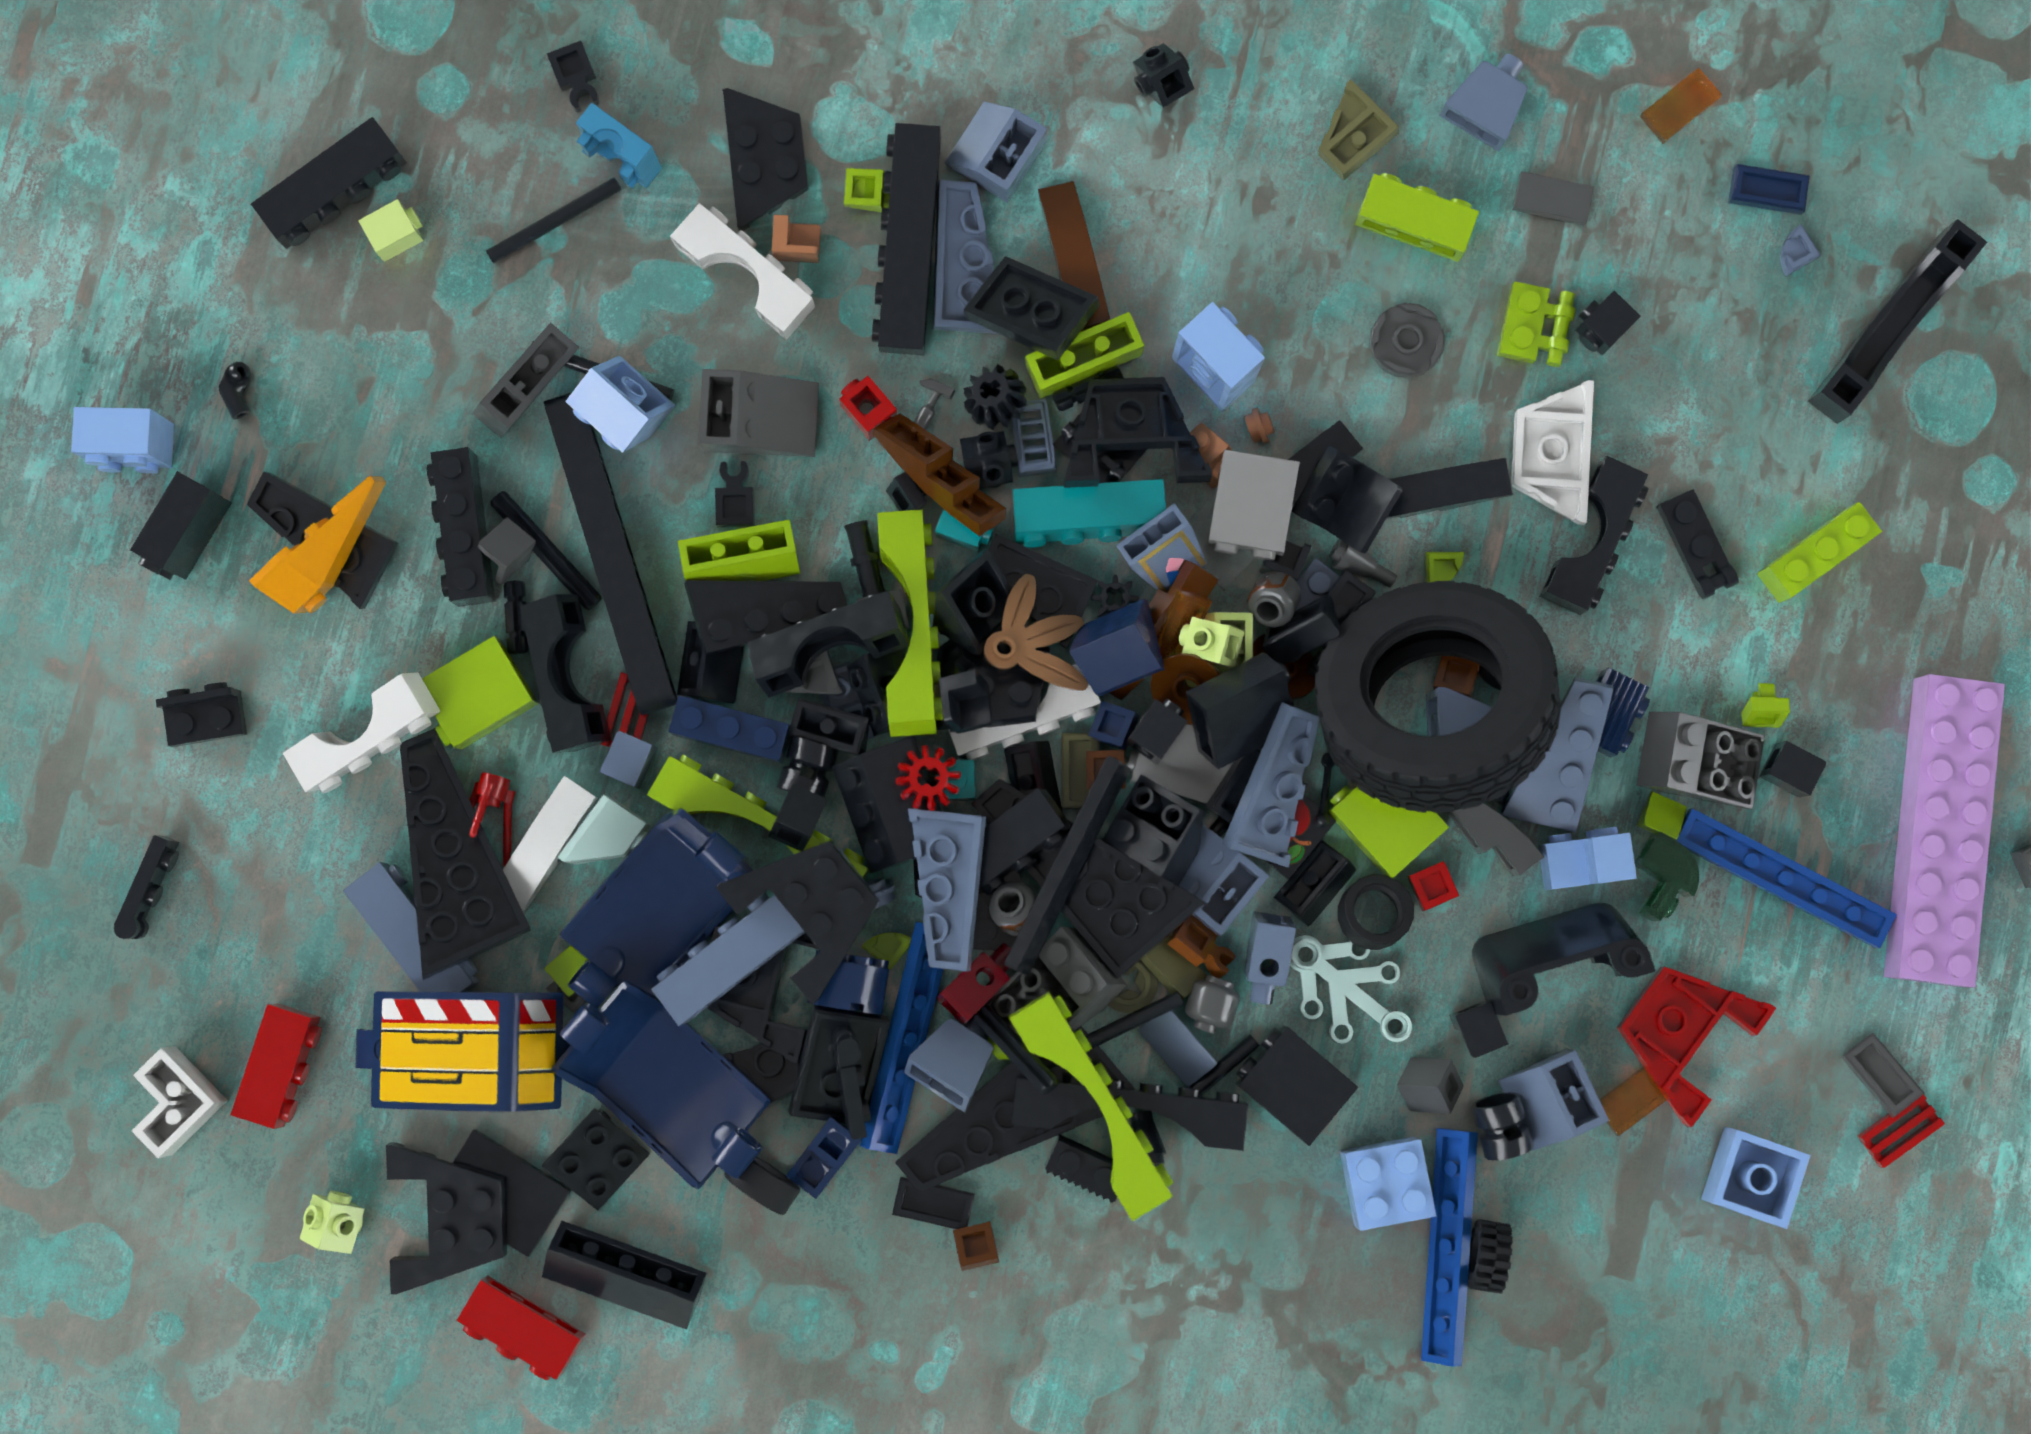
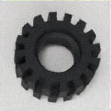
[1468,1219,1513,1294]

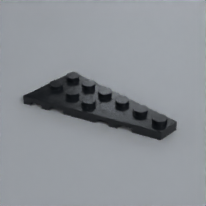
[400,728,531,980]
[895,1026,1135,1192]

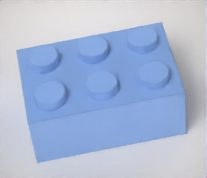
[1172,302,1265,412]

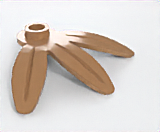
[984,574,1088,691]

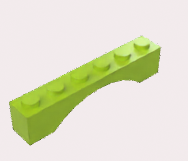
[877,510,943,737]
[647,754,869,879]
[1009,991,1174,1222]

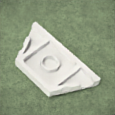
[1511,380,1594,525]

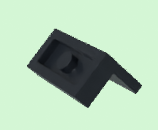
[677,621,744,703]

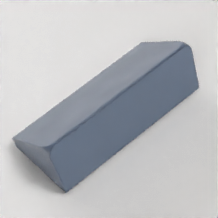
[1138,1011,1218,1087]

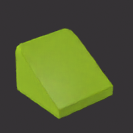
[1636,791,1687,841]

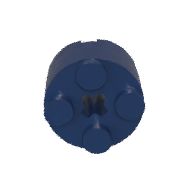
[806,950,889,1015]

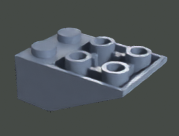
[1178,824,1269,936]

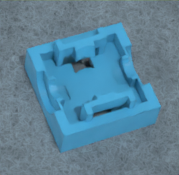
[576,102,662,189]

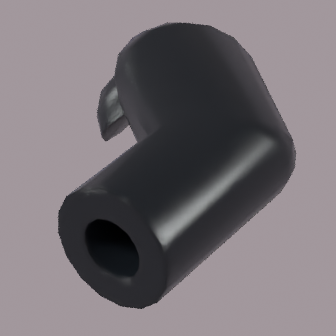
[218,361,250,420]

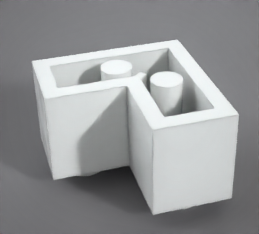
[132,1046,228,1158]

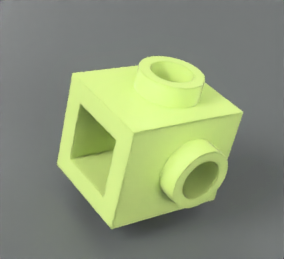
[299,1191,365,1254]

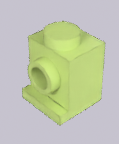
[1179,617,1245,668]

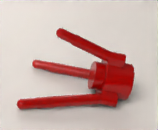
[469,772,516,868]

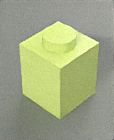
[358,199,423,262]

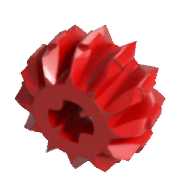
[896,745,961,811]

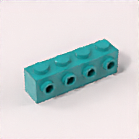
[1012,479,1166,548]

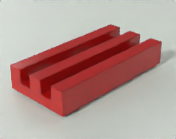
[600,672,650,748]
[1857,1094,1945,1168]

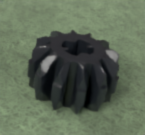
[963,364,1027,430]

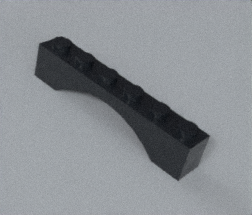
[1808,219,1987,424]
[1011,1074,1248,1151]

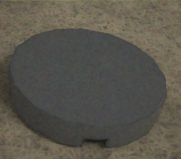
[1369,303,1445,378]

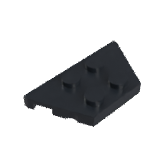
[723,88,809,231]

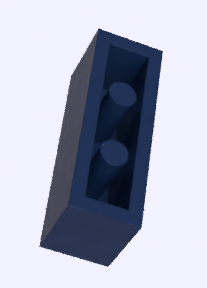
[668,695,791,764]

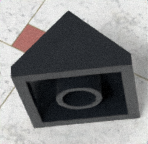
[933,549,1012,655]

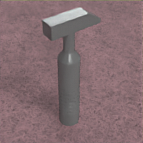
[914,378,955,430]

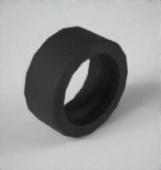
[1338,874,1414,950]
[724,1156,800,1215]

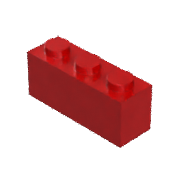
[230,1003,322,1129]
[456,1275,586,1380]

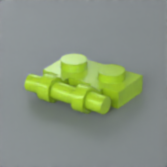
[1497,281,1576,367]

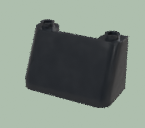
[1472,903,1656,1016]

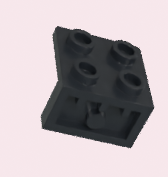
[1291,445,1403,554]

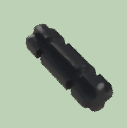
[1053,366,1124,411]
[503,580,529,655]

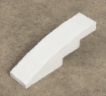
[503,776,598,913]

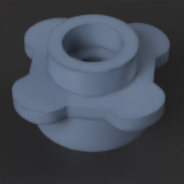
[866,877,895,908]

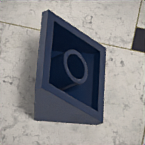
[1069,598,1165,696]

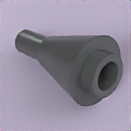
[1329,539,1397,588]

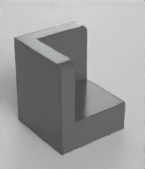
[478,517,536,585]
[1397,1057,1464,1114]

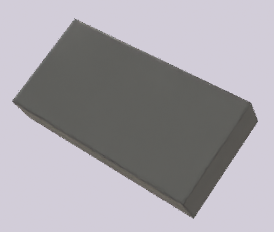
[1512,171,1594,226]
[1841,1033,1925,1118]

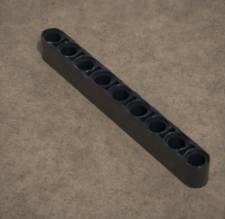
[544,392,677,716]

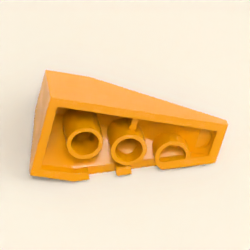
[249,476,387,614]

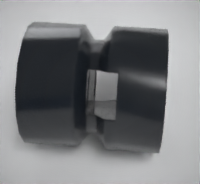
[776,736,839,798]
[1471,1092,1534,1161]

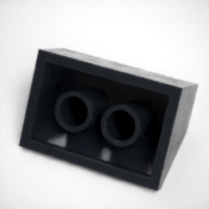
[832,736,942,874]

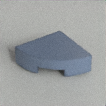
[1780,224,1821,277]

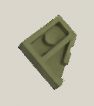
[1319,80,1399,181]

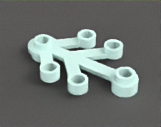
[1290,935,1412,1044]

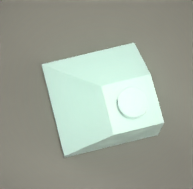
[557,795,651,865]

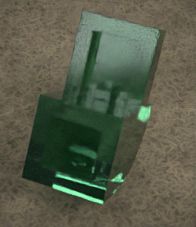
[1635,832,1699,921]

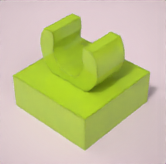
[1741,683,1790,728]

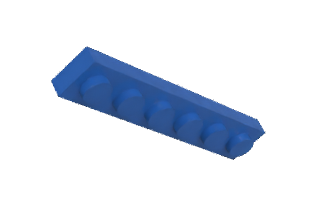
[1672,808,1897,948]
[860,922,943,1154]
[1421,1128,1478,1367]

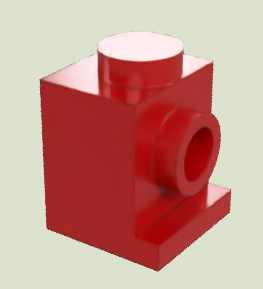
[839,375,897,441]

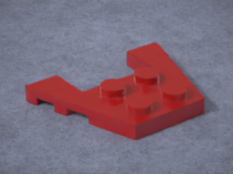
[1617,966,1777,1127]

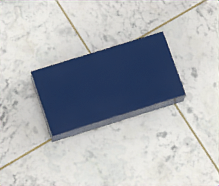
[1728,164,1810,215]

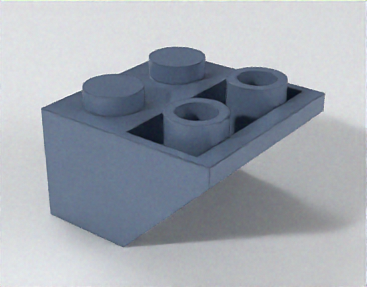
[945,101,1047,203]
[1498,1048,1609,1151]

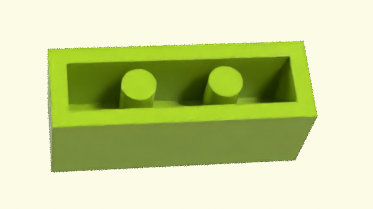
[1354,173,1479,262]
[1025,312,1145,399]
[1756,501,1882,603]
[678,519,800,581]

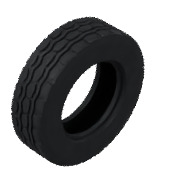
[1314,581,1561,813]

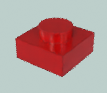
[1407,861,1459,911]

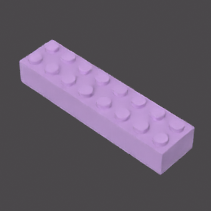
[1884,674,2005,988]

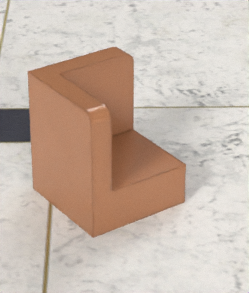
[772,215,821,263]

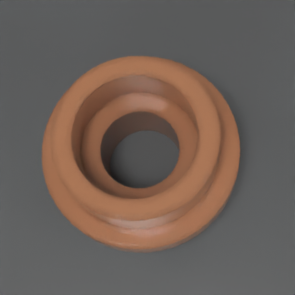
[1244,407,1275,444]

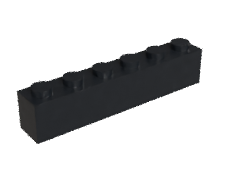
[872,123,941,356]

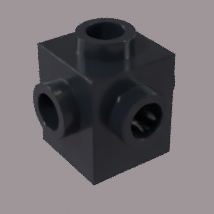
[1132,43,1195,108]
[960,431,1018,489]

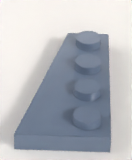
[933,180,998,334]
[1501,677,1614,832]
[1222,702,1320,868]
[908,808,986,972]

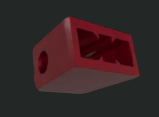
[936,943,1011,1025]

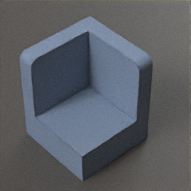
[600,731,657,789]

